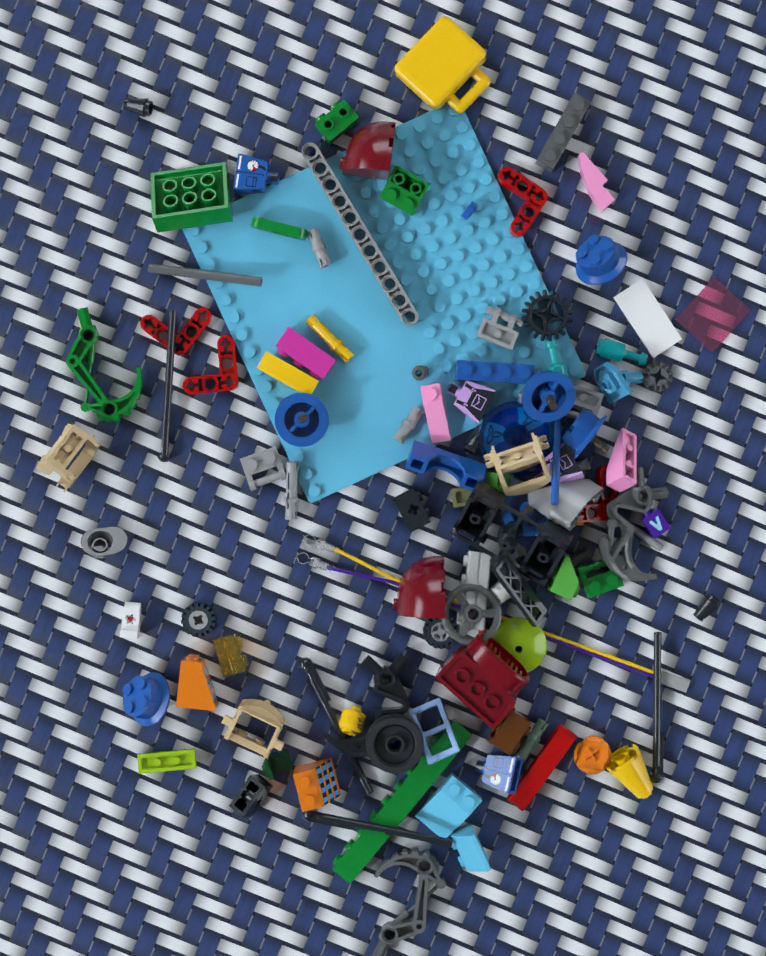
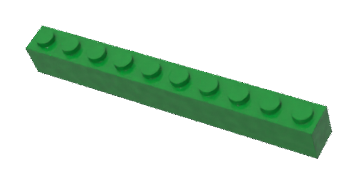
[332,718,472,884]

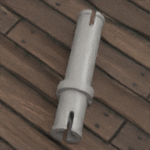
[284,461,299,520]

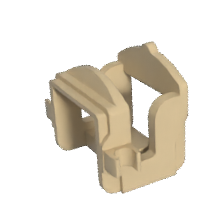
[36,424,103,492]
[483,432,552,496]
[221,699,285,759]

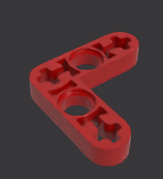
[497,167,548,238]
[140,308,212,356]
[183,335,239,395]
[577,465,618,523]

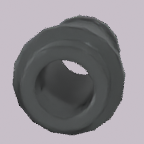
[412,365,429,381]

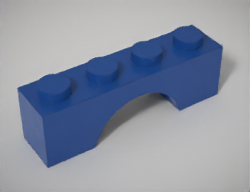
[455,360,535,385]
[405,440,486,491]

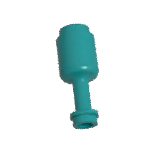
[596,338,648,365]
[545,340,568,377]

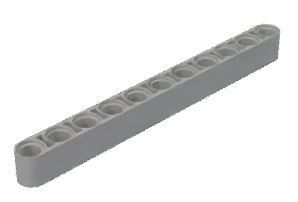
[302,143,419,327]

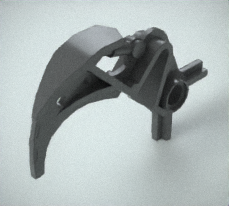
[598,467,669,581]

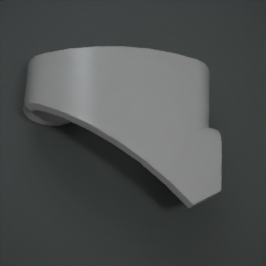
[528,479,604,531]

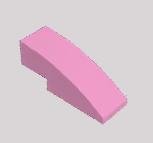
[577,151,615,212]

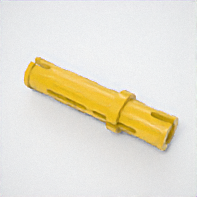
[305,314,355,363]

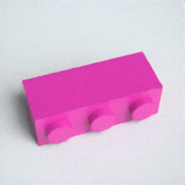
[275,327,336,380]

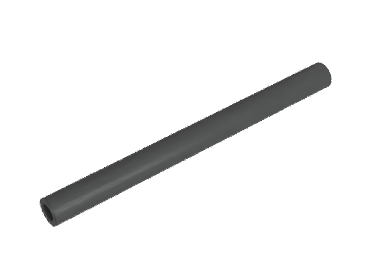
[148,263,263,287]

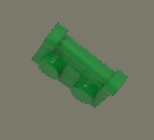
[576,559,624,599]

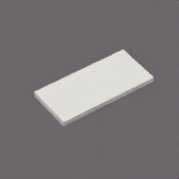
[613,278,682,358]

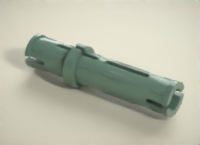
[514,718,549,765]

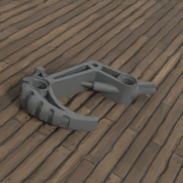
[372,847,446,956]

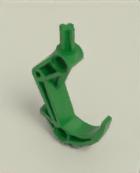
[66,307,143,423]

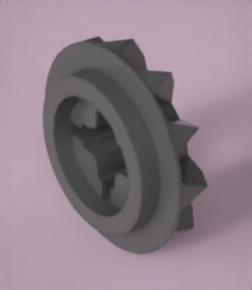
[642,362,673,392]

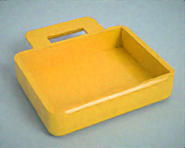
[395,16,491,114]

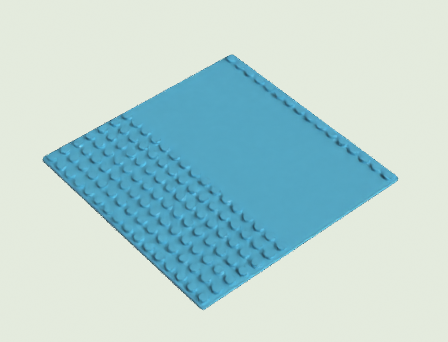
[182,104,586,503]

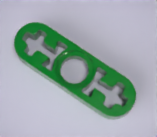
[251,217,307,240]

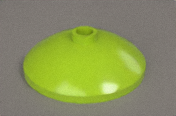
[492,617,547,672]

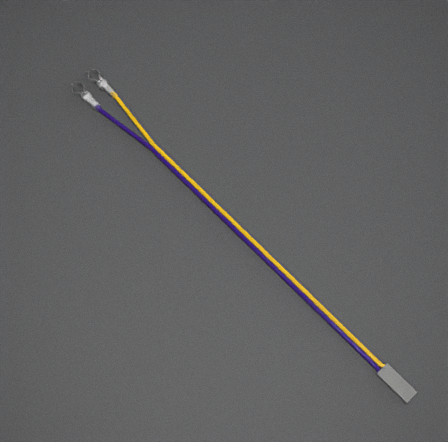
[295,534,690,693]

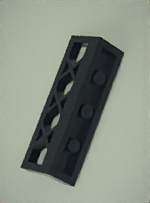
[490,554,547,627]

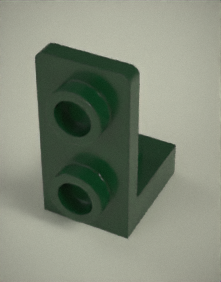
[262,749,294,780]

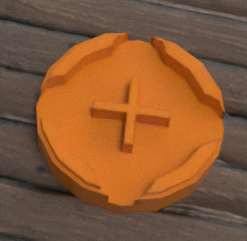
[574,736,612,775]

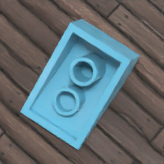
[415,772,482,838]
[451,823,491,872]

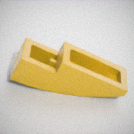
[257,351,319,394]

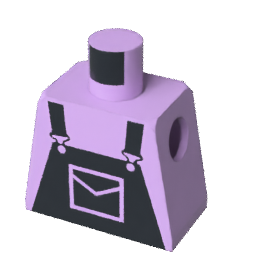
[447,380,496,424]
[535,443,584,483]

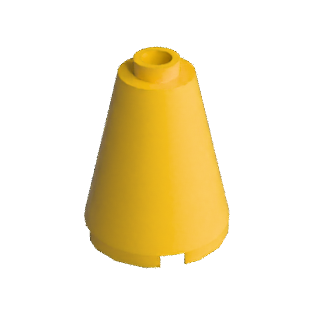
[606,744,653,799]

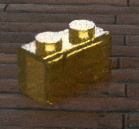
[213,633,249,677]

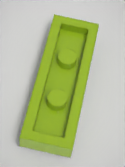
[137,748,197,774]

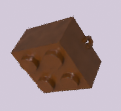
[486,708,531,755]

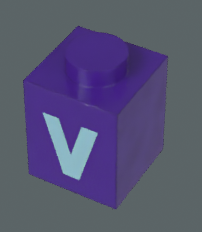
[639,508,671,539]

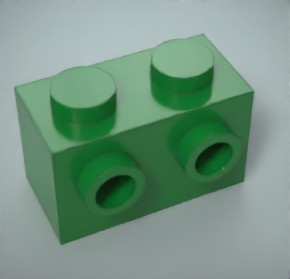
[315,99,359,145]

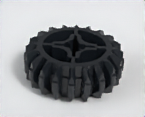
[521,290,573,342]

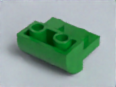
[379,164,430,216]

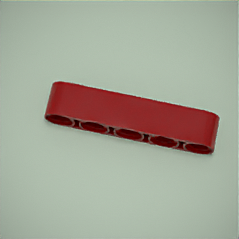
[507,724,577,811]

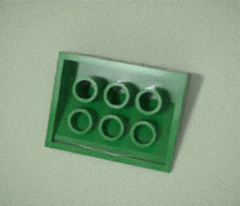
[150,162,233,233]

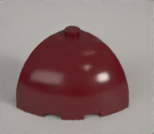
[340,121,396,180]
[394,556,446,618]

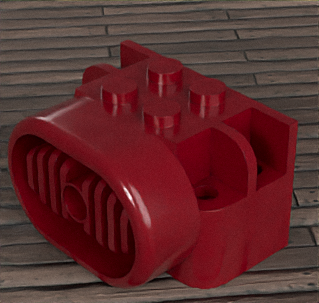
[435,633,530,729]

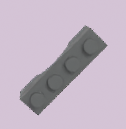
[535,92,591,173]

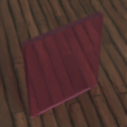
[675,277,751,353]

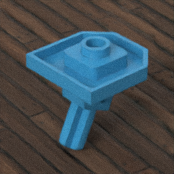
[594,362,644,404]

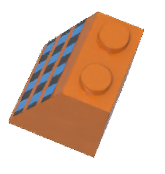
[176,654,218,711]
[293,758,341,812]

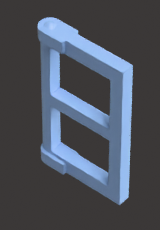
[409,698,460,765]

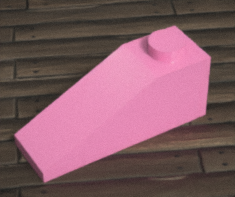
[421,383,451,444]
[606,428,637,492]

